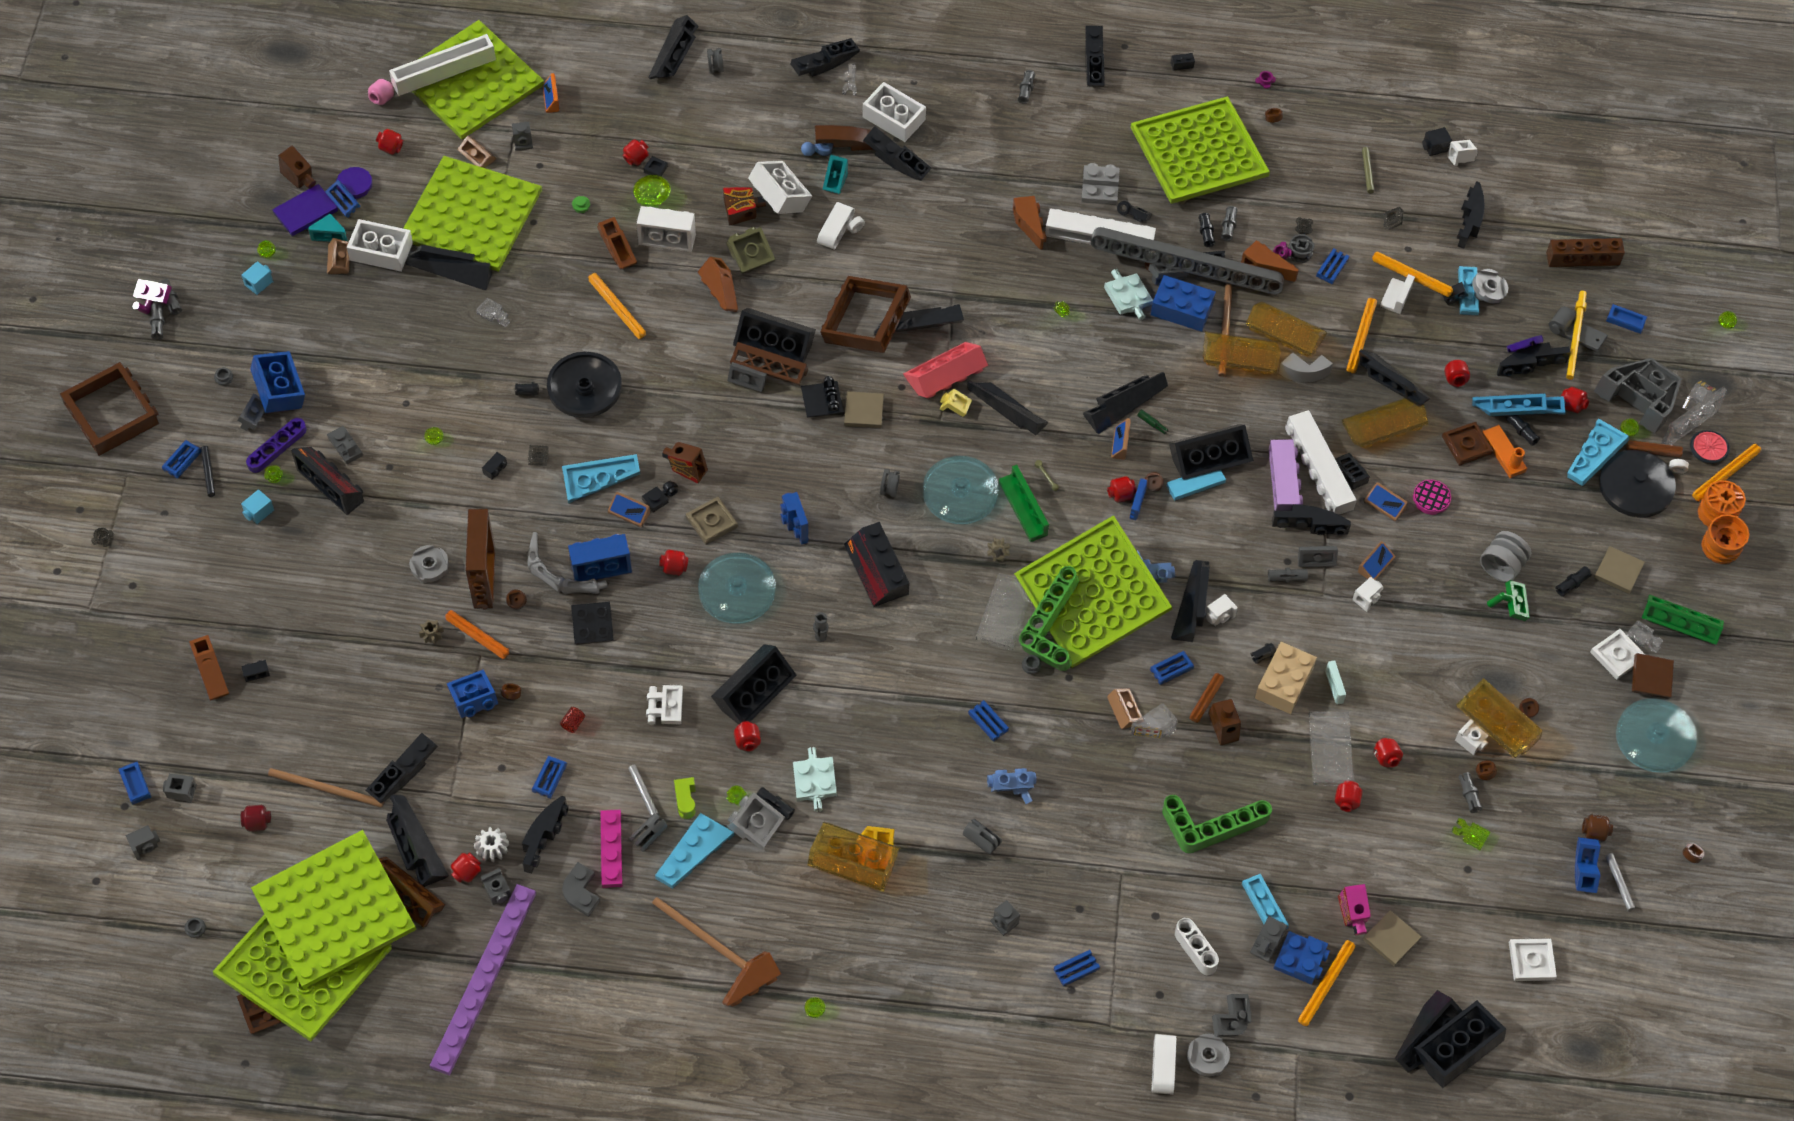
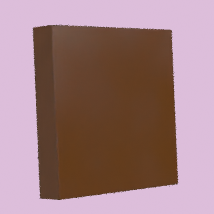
[1442,422,1493,466]
[1632,653,1674,699]

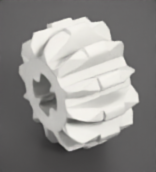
[474,827,509,863]

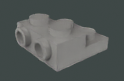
[1081,163,1120,205]
[727,793,785,849]

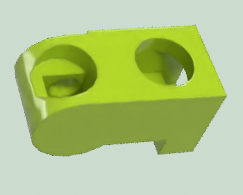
[674,777,696,819]

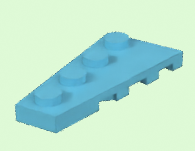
[1567,418,1629,486]
[562,454,640,503]
[655,813,734,889]

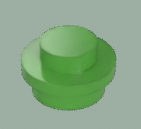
[572,196,590,213]

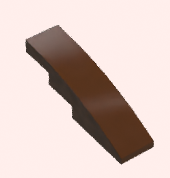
[815,125,885,151]

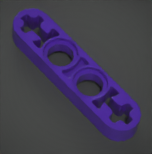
[246,418,306,473]

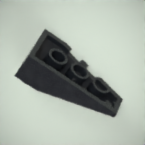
[1395,990,1463,1072]

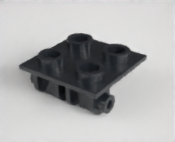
[801,376,844,418]
[571,602,614,644]

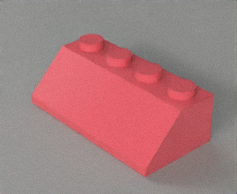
[903,342,988,398]

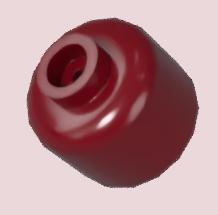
[241,804,271,832]

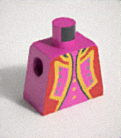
[1338,884,1371,935]

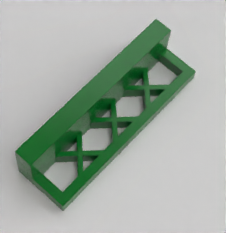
[999,465,1049,542]
[1642,594,1724,645]

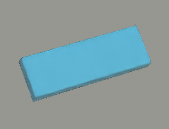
[1458,266,1479,315]
[1166,470,1226,501]
[1242,874,1289,929]

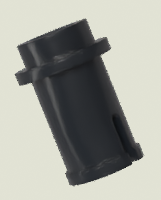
[515,382,539,396]
[1250,643,1276,664]

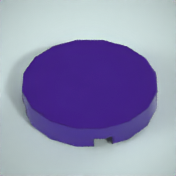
[336,167,372,199]
[1506,335,1544,353]

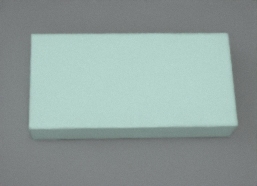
[1325,661,1346,705]

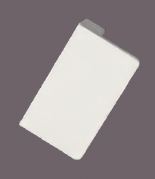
[1380,274,1415,314]

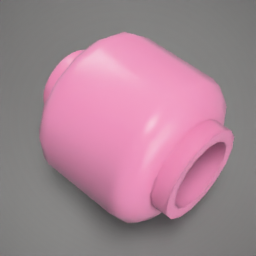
[368,79,394,105]

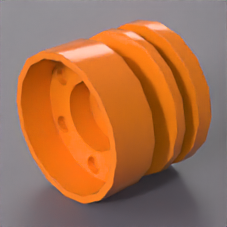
[1698,480,1746,527]
[1701,514,1750,564]

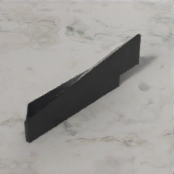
[648,15,699,79]
[406,245,492,290]
[873,304,964,335]
[1359,349,1430,407]
[1083,372,1168,434]
[967,380,1048,436]
[1171,560,1210,642]
[386,795,449,887]

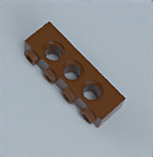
[1546,238,1625,267]

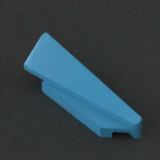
[1472,394,1565,416]

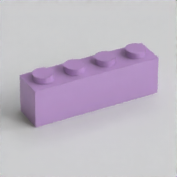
[1269,440,1303,511]

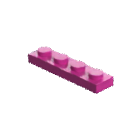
[600,810,623,888]

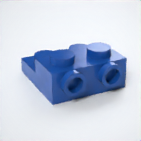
[780,492,809,545]
[446,669,498,718]
[1273,931,1330,985]

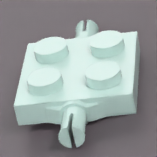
[1104,269,1153,320]
[793,747,837,812]

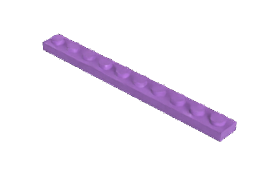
[430,884,536,1076]

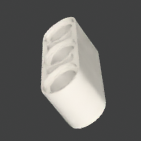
[817,202,855,250]
[1175,918,1219,975]
[1152,1034,1176,1095]

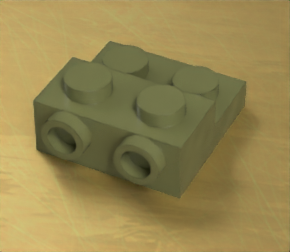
[726,227,775,274]

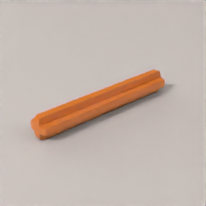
[445,610,509,659]

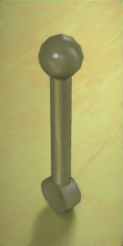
[1035,460,1059,491]

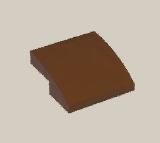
[237,994,281,1034]

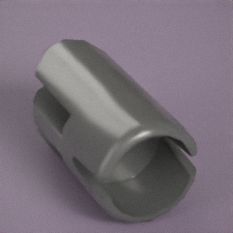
[629,813,668,852]
[963,819,1002,854]

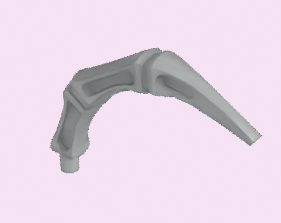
[528,532,608,595]

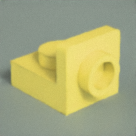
[940,389,972,417]

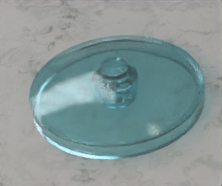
[923,456,999,524]
[698,553,775,623]
[1616,698,1697,773]

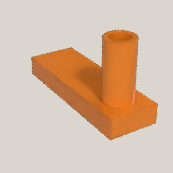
[1483,425,1527,478]

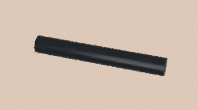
[201,446,215,497]

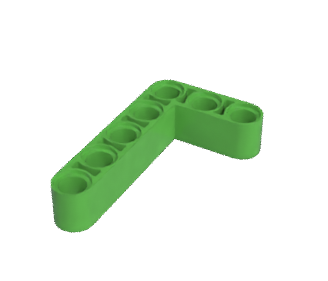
[1019,566,1079,671]
[1162,795,1272,853]

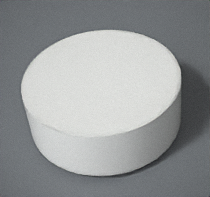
[847,216,865,234]
[1669,459,1689,474]

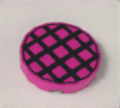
[1413,479,1451,515]

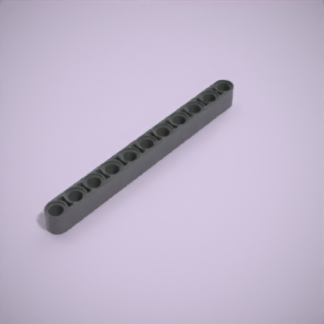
[1091,227,1284,294]

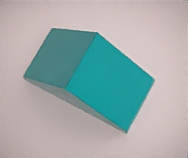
[823,155,848,194]
[308,214,348,242]

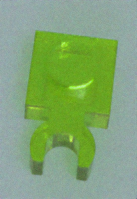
[1452,818,1491,850]

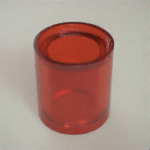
[560,707,585,733]

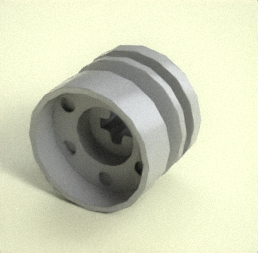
[1480,531,1532,582]

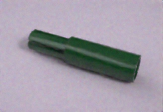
[1137,409,1168,434]

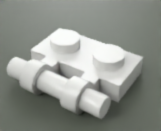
[646,685,683,725]

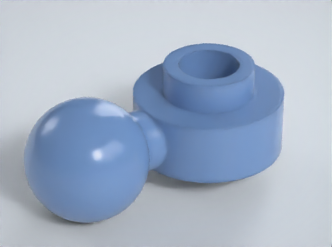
[801,142,833,156]

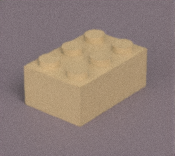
[1255,642,1317,714]

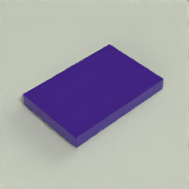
[272,184,338,236]

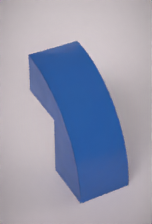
[1575,837,1601,893]

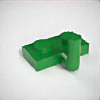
[1487,580,1530,621]

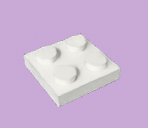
[1590,629,1645,680]
[1509,939,1557,981]

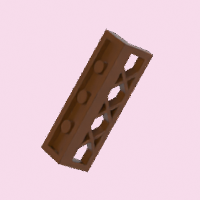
[730,342,808,386]
[379,857,445,928]

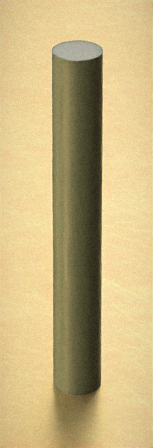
[1362,147,1374,194]

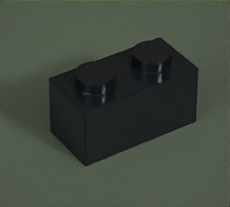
[1171,53,1195,71]
[1442,282,1469,305]
[482,452,507,480]
[241,660,270,682]

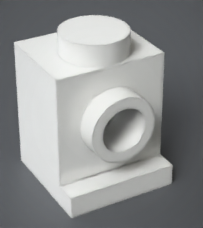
[1447,140,1477,166]
[1353,577,1383,612]
[1205,594,1238,626]
[1455,719,1489,755]

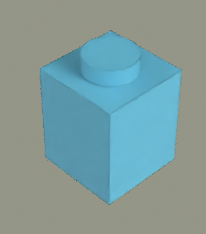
[242,261,273,295]
[241,489,274,524]

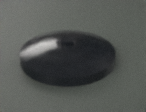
[547,351,622,418]
[1599,450,1676,518]

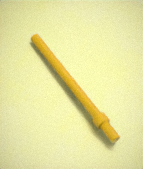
[1566,291,1587,380]

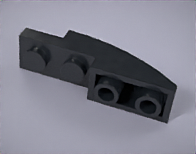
[1085,25,1105,87]
[790,38,860,77]
[863,126,931,181]
[1457,181,1485,249]
[1497,342,1571,376]
[1272,504,1351,536]
[365,733,438,804]
[522,796,569,874]

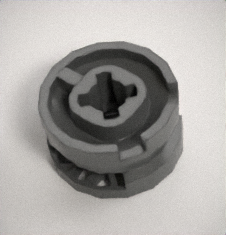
[707,48,724,73]
[1288,234,1315,263]
[880,469,900,497]

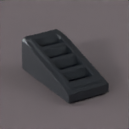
[1335,453,1370,490]

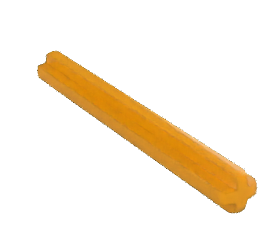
[1372,252,1453,297]
[588,273,646,339]
[1346,298,1377,373]
[1692,444,1761,501]
[1298,940,1355,1026]

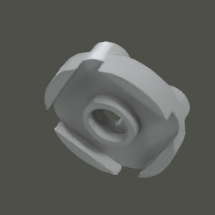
[1472,269,1508,303]
[409,545,449,583]
[1187,1034,1230,1076]

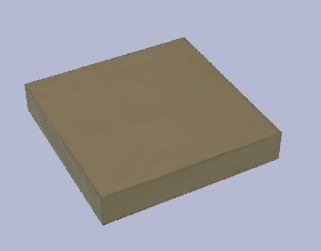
[844,391,884,428]
[686,497,738,545]
[1594,546,1645,594]
[1363,910,1421,966]

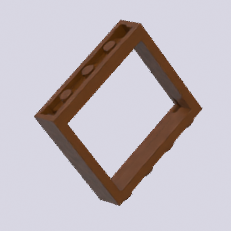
[820,276,911,353]
[60,362,159,456]
[466,509,496,610]

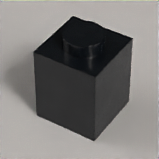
[1422,127,1452,156]

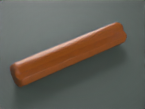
[1626,440,1683,457]
[1190,673,1224,723]

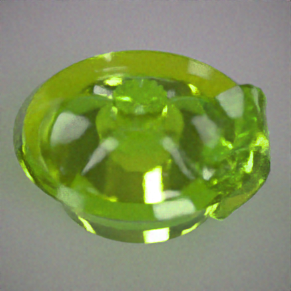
[633,175,671,207]

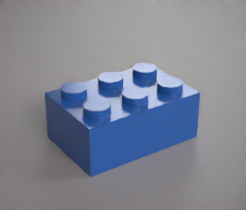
[1150,275,1216,332]
[250,351,305,413]
[568,534,632,581]

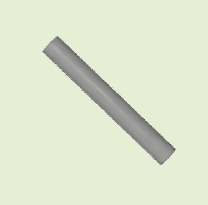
[628,765,659,815]
[1605,853,1635,911]

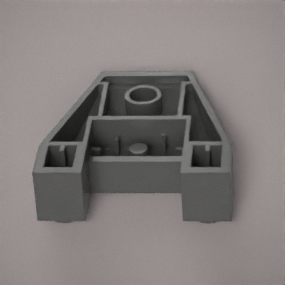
[1594,358,1682,434]

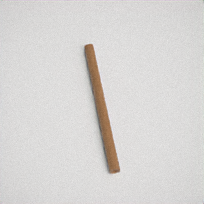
[1218,284,1232,377]
[268,768,384,808]
[652,897,746,969]

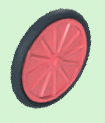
[1690,430,1730,464]

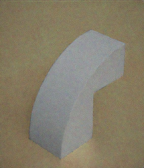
[1279,353,1333,382]

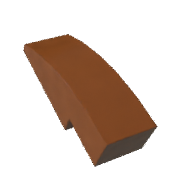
[597,217,637,270]

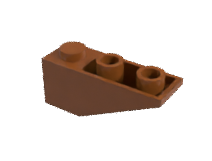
[1013,196,1046,250]
[1241,240,1299,282]
[698,256,738,312]
[189,635,229,701]
[722,951,781,1007]

